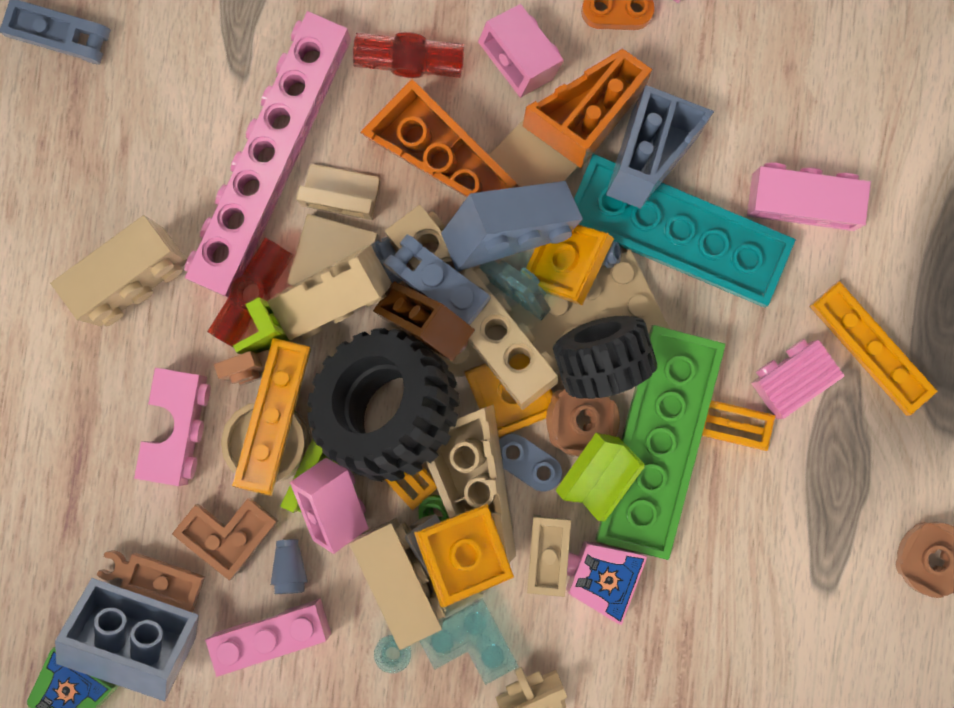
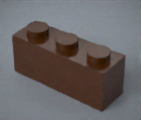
[373,281,475,362]

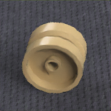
[221,403,311,483]

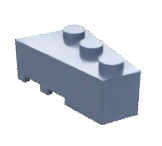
[606,85,714,208]
[441,181,583,272]

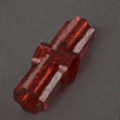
[353,32,465,78]
[207,238,294,348]

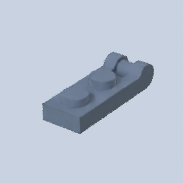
[0,0,111,65]
[383,234,490,325]

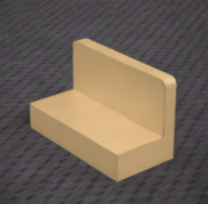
[296,164,380,220]
[527,514,571,597]

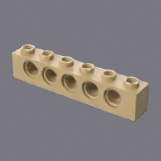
[385,204,559,410]

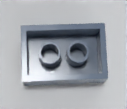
[55,578,199,702]

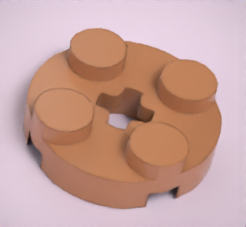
[546,388,620,457]
[895,522,954,598]

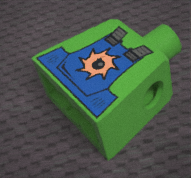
[27,647,119,708]

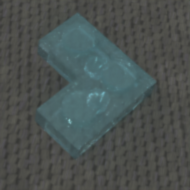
[479,260,551,321]
[419,598,518,685]

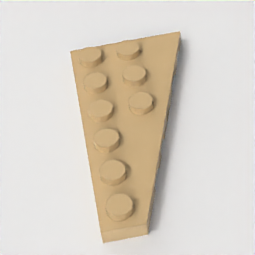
[438,250,670,377]

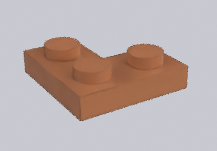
[213,341,295,386]
[172,498,279,581]

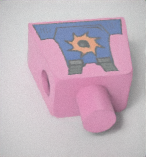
[566,541,647,625]

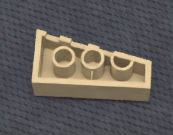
[426,405,516,563]

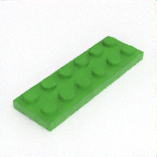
[595,325,726,560]

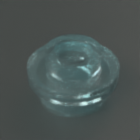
[374,635,411,673]

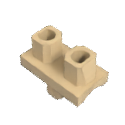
[495,667,568,708]

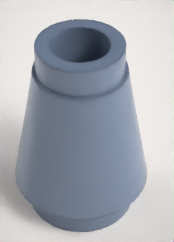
[270,539,308,594]

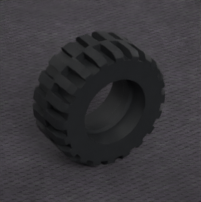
[308,328,460,482]

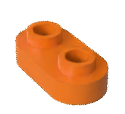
[581,0,655,30]

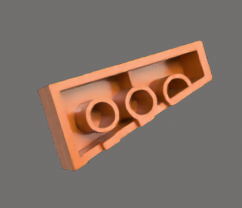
[360,79,519,198]

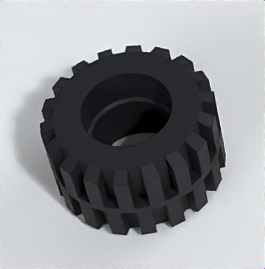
[552,316,658,399]

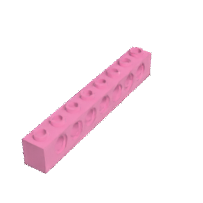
[185,11,351,300]

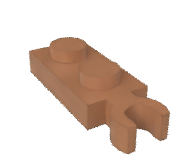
[97,550,205,612]

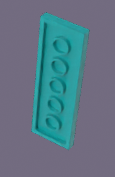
[574,154,796,308]

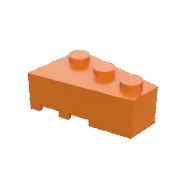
[523,48,652,168]

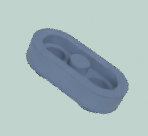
[499,434,562,492]

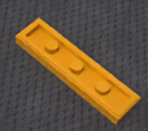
[809,281,938,416]
[232,338,311,496]

